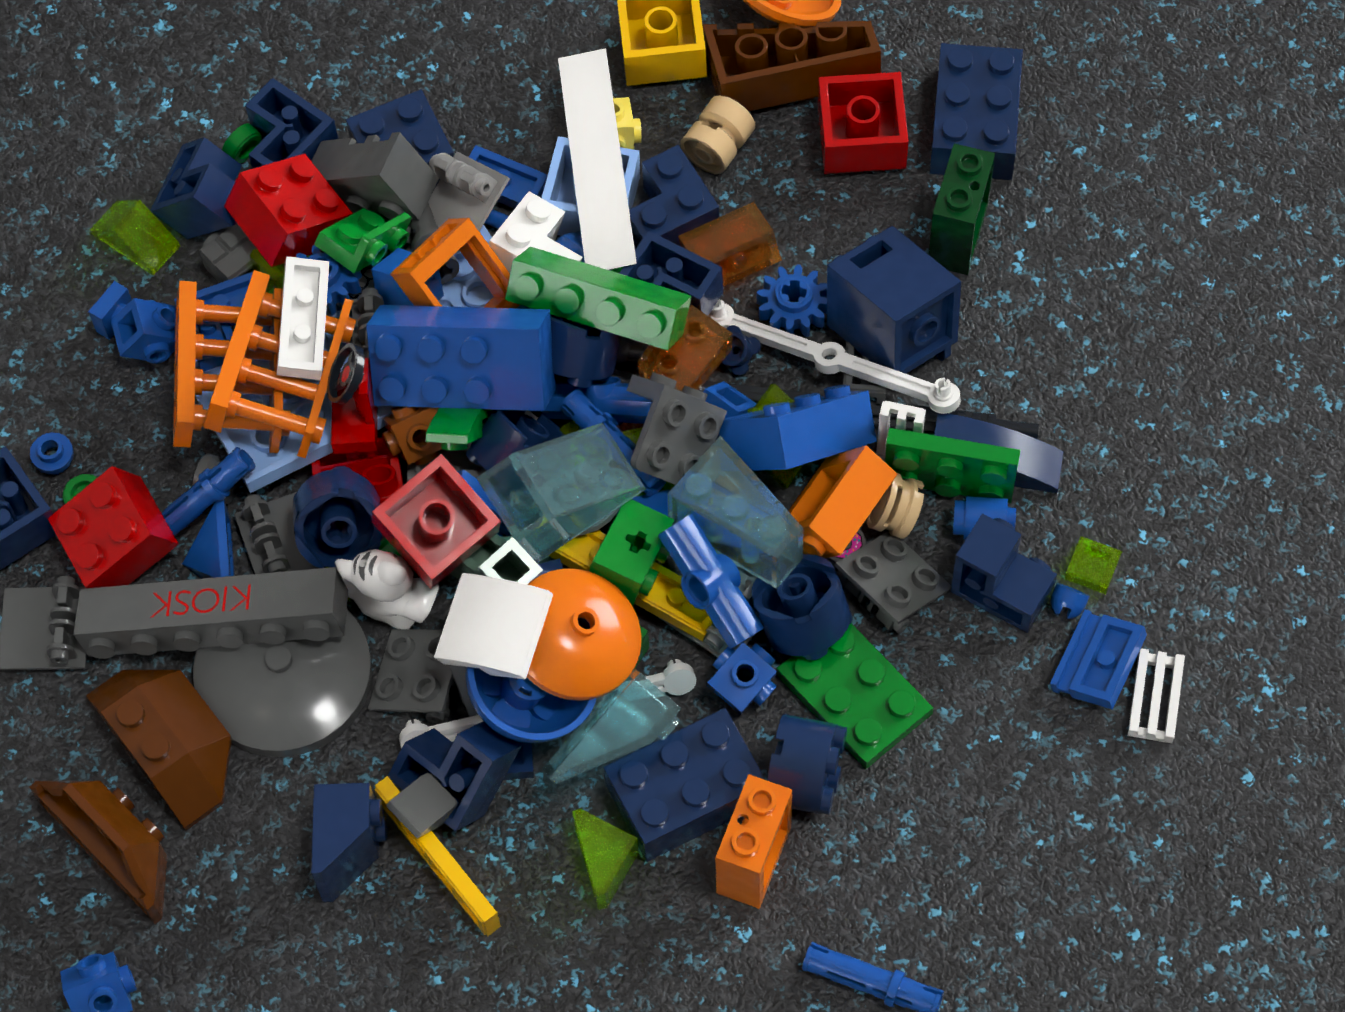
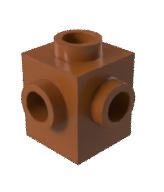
[382,406,441,465]

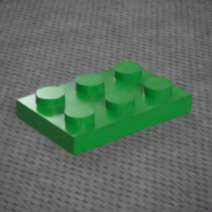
[885,428,1021,503]
[776,623,933,769]

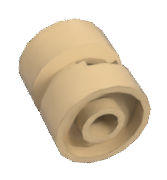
[680,95,755,174]

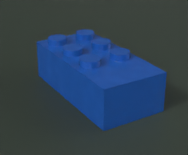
[366,305,556,411]

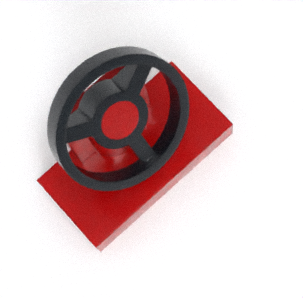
[327,343,378,454]

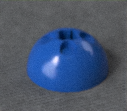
[465,667,597,743]

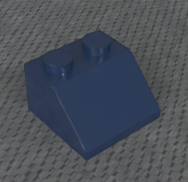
[311,783,388,903]

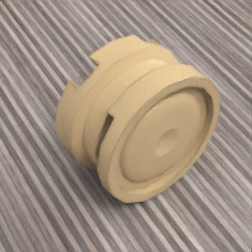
[867,473,924,539]

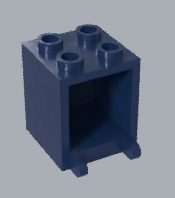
[827,225,961,374]

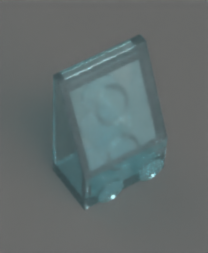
[542,669,682,784]

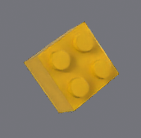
[617,0,707,86]

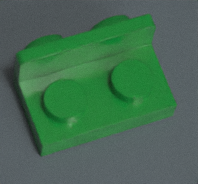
[314,208,412,274]

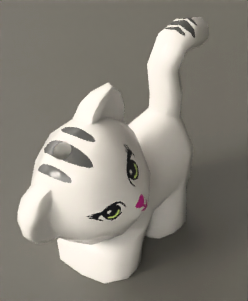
[335,549,439,629]

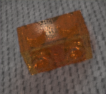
[678,202,782,287]
[637,305,732,391]

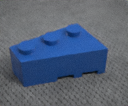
[719,385,877,471]

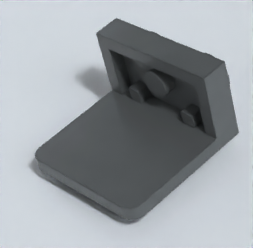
[626,372,727,491]

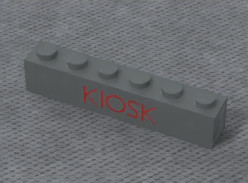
[73,567,348,659]

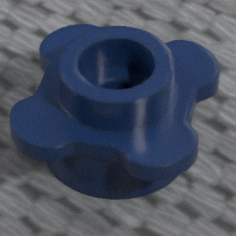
[712,325,761,375]

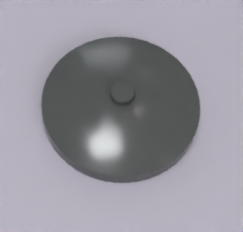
[193,609,372,757]

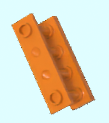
[204,270,356,459]
[173,281,291,453]

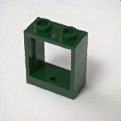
[928,143,995,275]

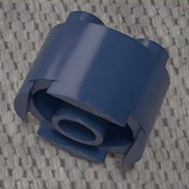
[550,314,622,388]
[466,410,571,497]
[293,466,382,568]
[752,554,852,660]
[767,714,847,815]

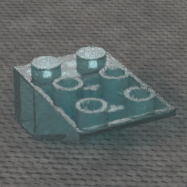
[477,422,646,563]

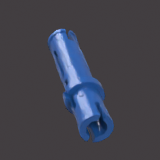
[560,389,666,496]
[162,447,256,536]
[802,942,944,1012]

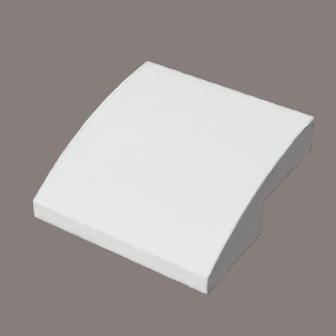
[434,573,553,679]

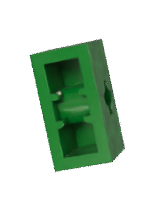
[589,497,675,606]

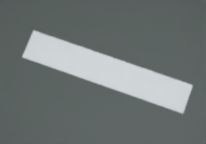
[558,48,637,270]

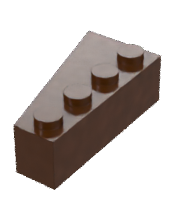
[702,21,881,111]

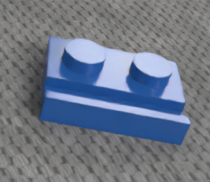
[1050,609,1147,710]

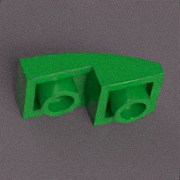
[426,408,493,450]

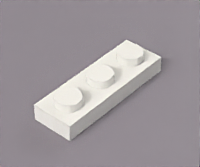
[276,256,329,380]

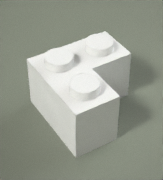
[489,191,583,273]

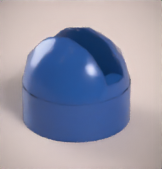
[1050,583,1090,619]

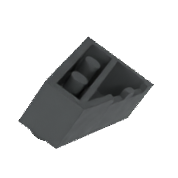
[312,132,439,220]

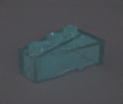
[667,436,803,589]

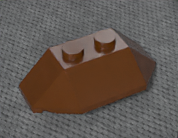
[86,670,232,830]
[29,781,167,925]

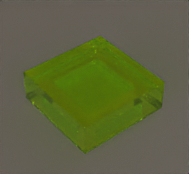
[1065,536,1122,594]

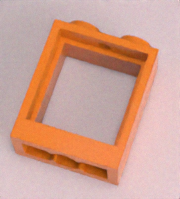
[390,218,520,308]
[773,445,897,562]
[715,774,792,909]

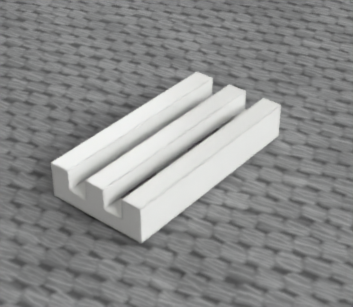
[876,401,926,455]
[1127,648,1185,743]

